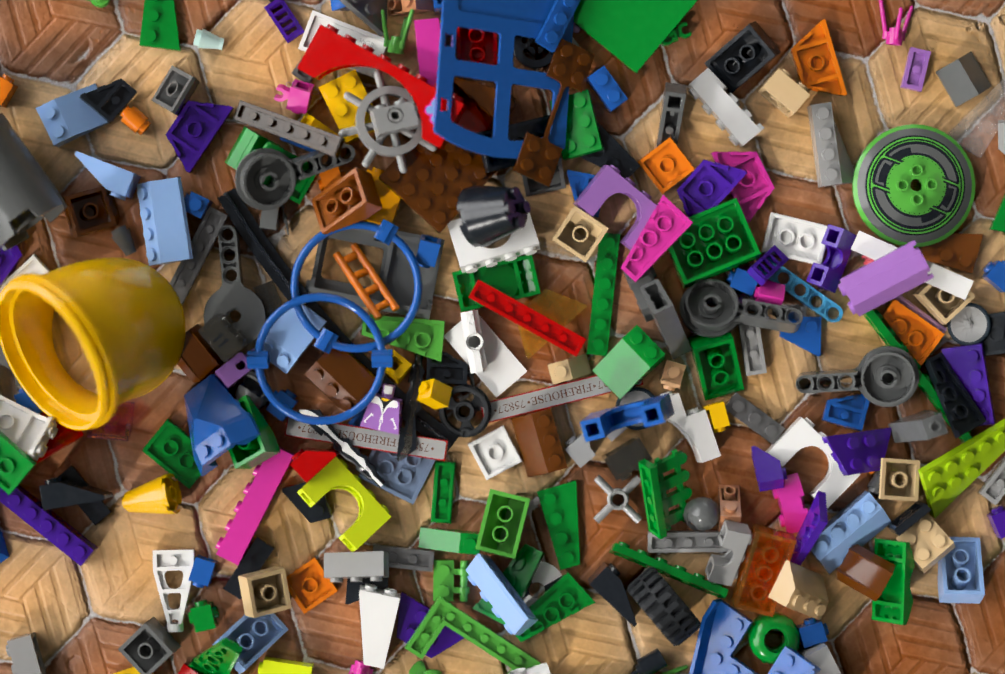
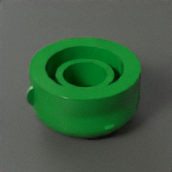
[747,611,800,664]

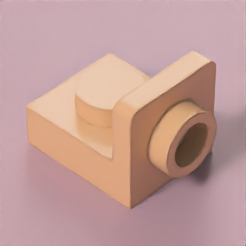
[659,360,686,392]

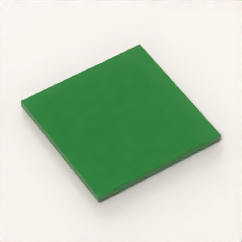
[574,0,699,74]

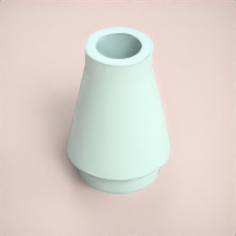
[193,28,225,50]

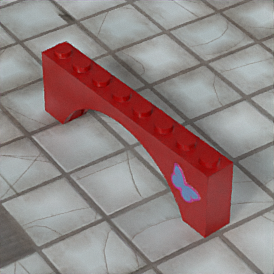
[297,24,467,150]

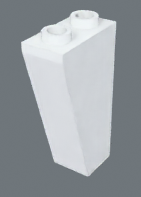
[359,584,400,669]

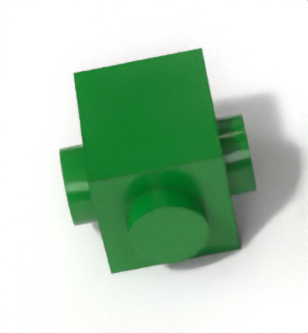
[188,600,219,633]

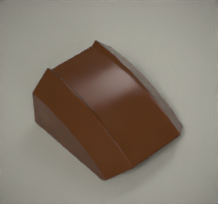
[63,186,120,238]
[177,324,225,383]
[837,544,896,601]

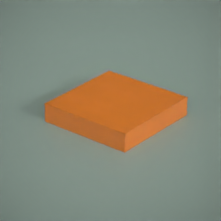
[638,136,695,194]
[286,557,338,614]

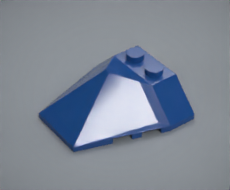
[184,374,260,476]

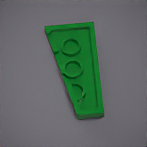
[537,480,580,570]

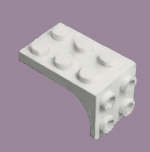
[0,395,58,461]

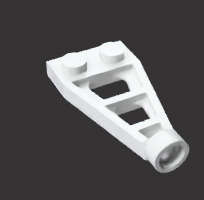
[153,549,195,632]

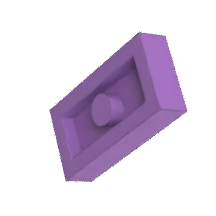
[900,47,931,92]

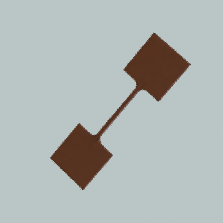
[513,38,595,187]

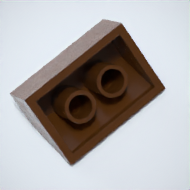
[305,340,375,412]
[511,408,568,477]

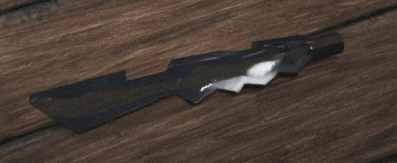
[397,353,425,461]

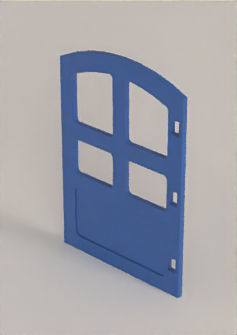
[433,0,574,159]

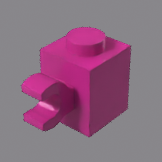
[274,79,315,114]

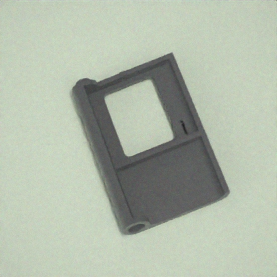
[305,229,445,320]

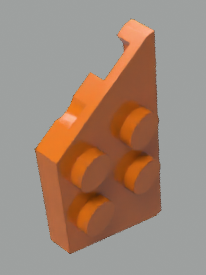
[790,19,847,96]

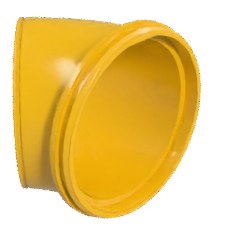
[0,257,186,430]

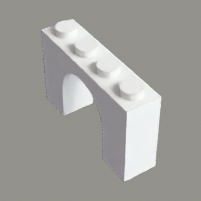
[448,199,540,273]
[765,417,861,509]

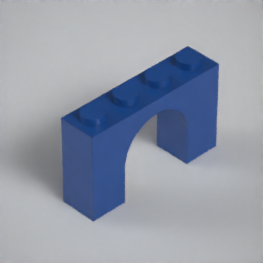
[580,393,675,442]

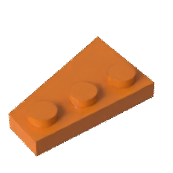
[882,298,945,366]

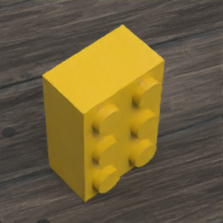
[318,69,374,144]

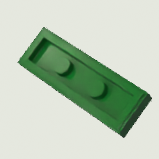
[431,461,456,524]

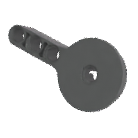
[235,143,355,210]
[204,225,266,347]
[679,279,803,338]
[796,346,919,407]

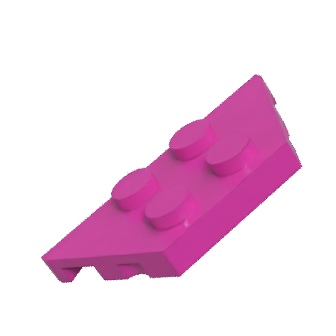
[711,152,774,223]

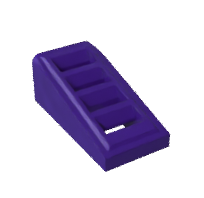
[264,0,304,43]
[747,245,789,286]

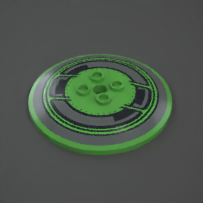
[852,124,975,247]

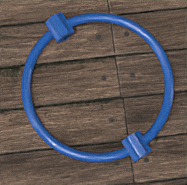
[290,219,423,354]
[247,293,393,425]

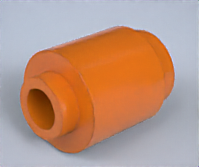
[120,106,152,135]

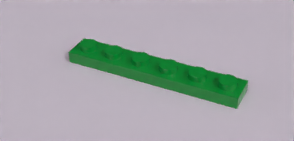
[586,233,620,356]
[609,541,728,599]

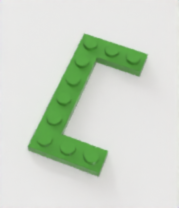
[405,596,541,674]

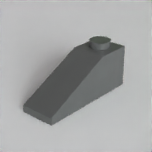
[656,82,686,147]

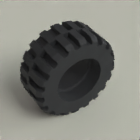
[627,567,701,646]

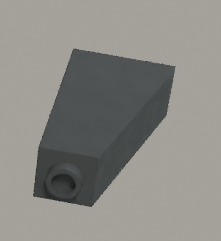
[639,278,692,359]
[888,410,948,443]

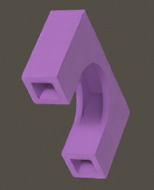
[573,165,658,251]

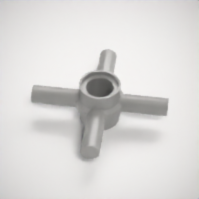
[593,475,642,524]

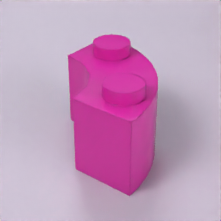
[772,473,808,535]

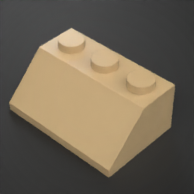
[768,560,829,620]

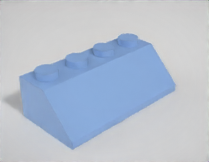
[137,177,193,266]
[810,491,892,574]
[466,553,538,636]

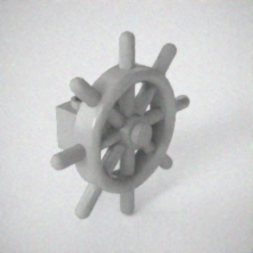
[339,70,437,174]

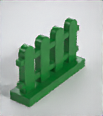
[638,449,692,539]

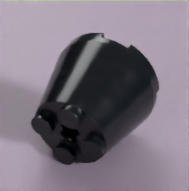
[457,185,531,247]

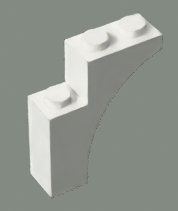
[651,391,721,463]

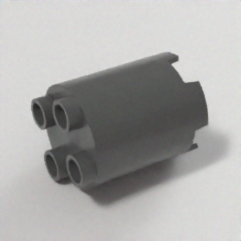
[0,113,68,251]

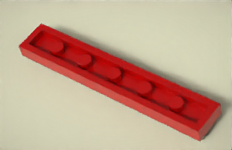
[469,279,586,357]

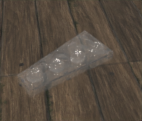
[948,78,1005,158]

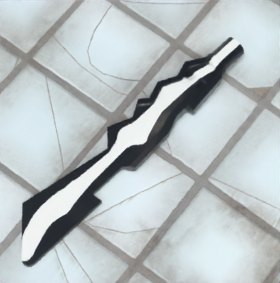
[298,409,385,487]

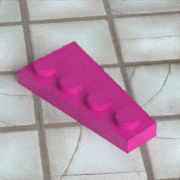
[621,195,693,283]

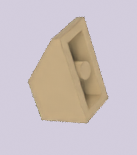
[547,354,592,385]

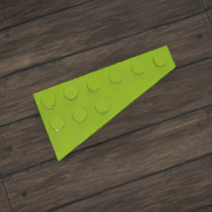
[918,419,1005,518]

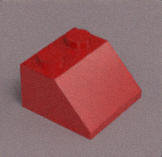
[290,448,339,483]

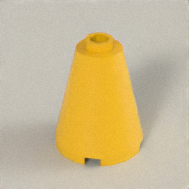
[122,473,182,514]

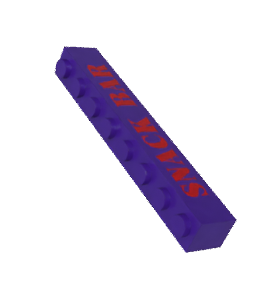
[0,485,98,566]

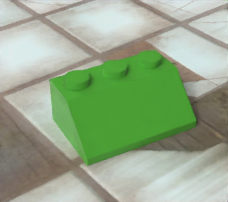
[475,489,530,559]

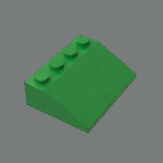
[668,198,761,289]

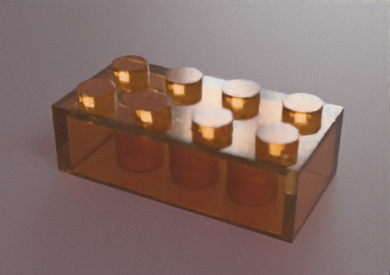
[731,524,796,617]

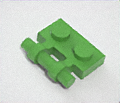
[433,559,470,602]

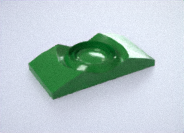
[452,255,541,312]
[872,538,915,625]

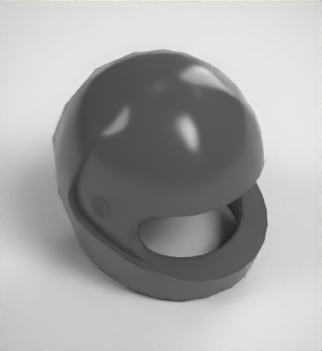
[236,371,272,410]
[683,496,720,531]

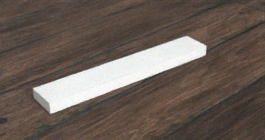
[851,231,974,300]

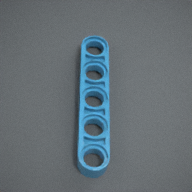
[758,257,843,322]

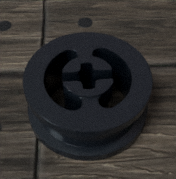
[514,36,554,69]

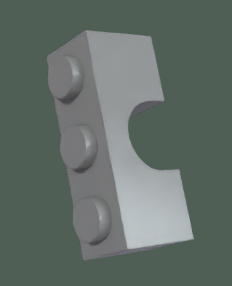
[564,427,627,468]
[705,519,752,586]

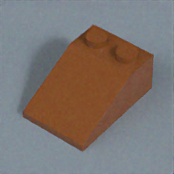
[312,167,383,235]

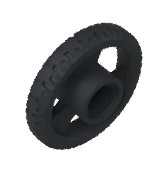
[439,384,492,437]

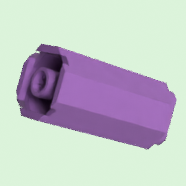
[838,240,934,316]

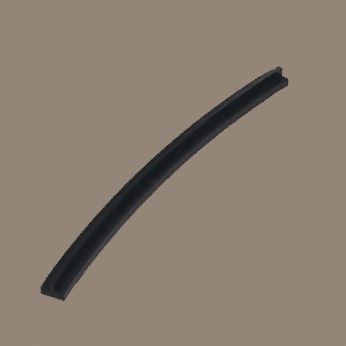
[218,188,458,452]

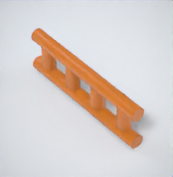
[333,243,400,321]

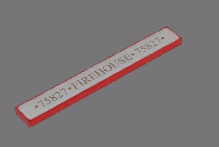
[481,375,643,423]
[285,417,449,461]

